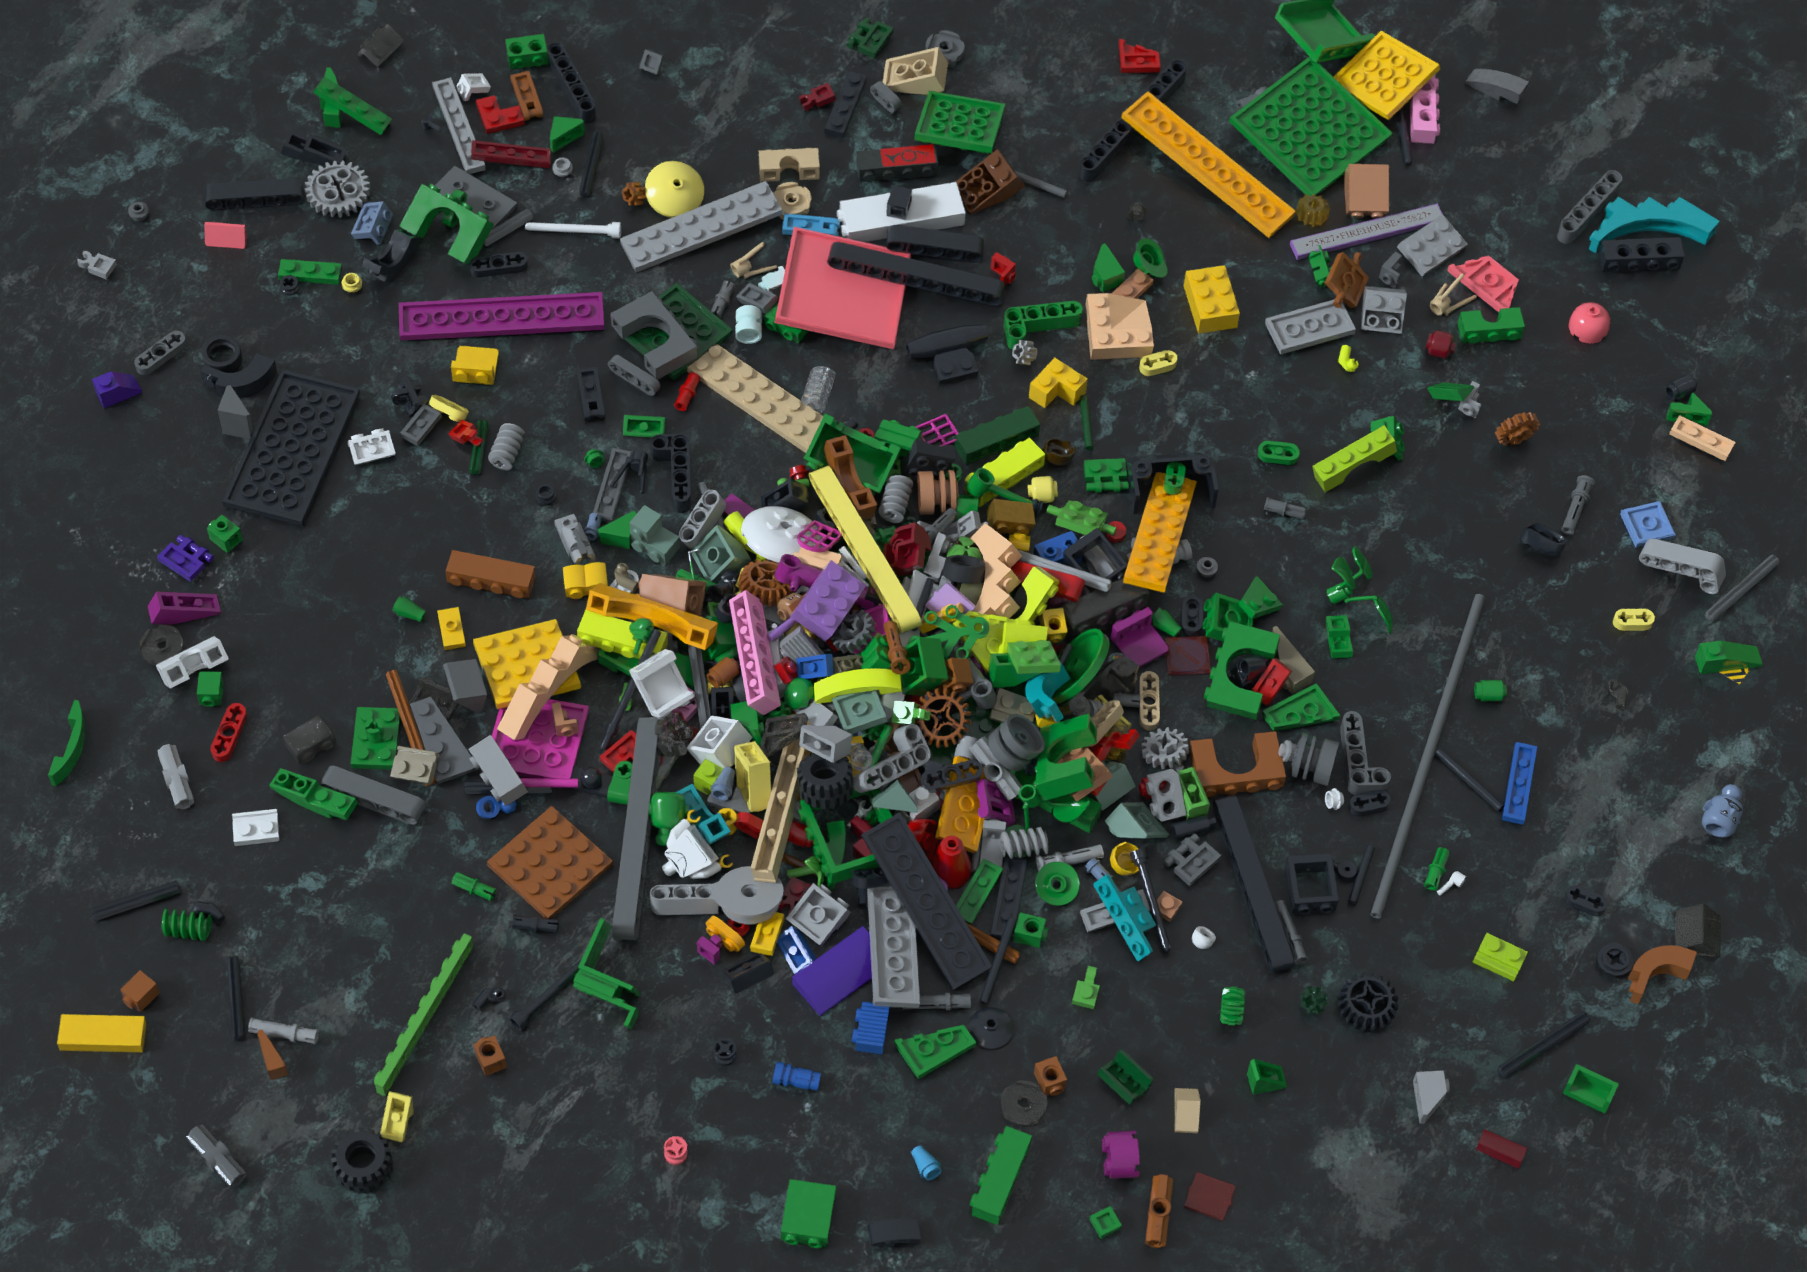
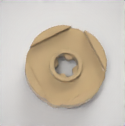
[774,182,811,219]

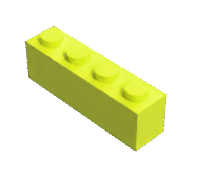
[964,438,1045,507]
[577,610,668,659]

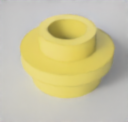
[342,273,362,292]

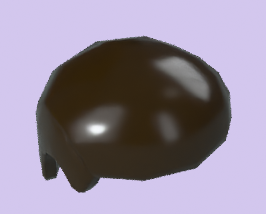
[1043,438,1076,466]

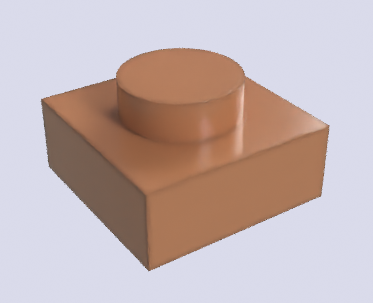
[1157,891,1182,922]

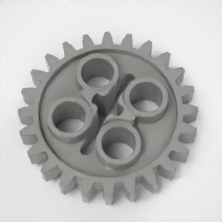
[305,161,370,217]

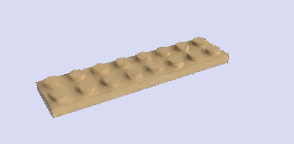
[687,344,823,453]

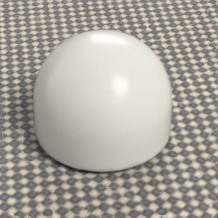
[1192,926,1216,949]

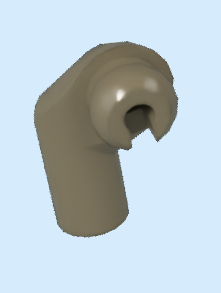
[614,563,638,592]

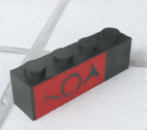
[856,144,938,182]

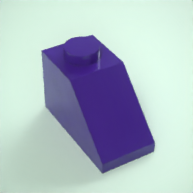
[92,371,142,408]

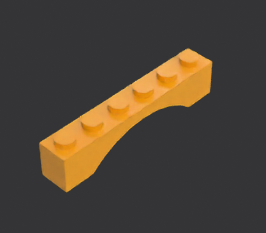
[586,583,718,650]

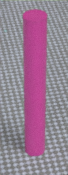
[520,778,578,787]

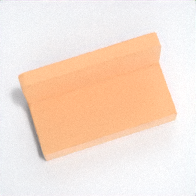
[793,547,842,570]

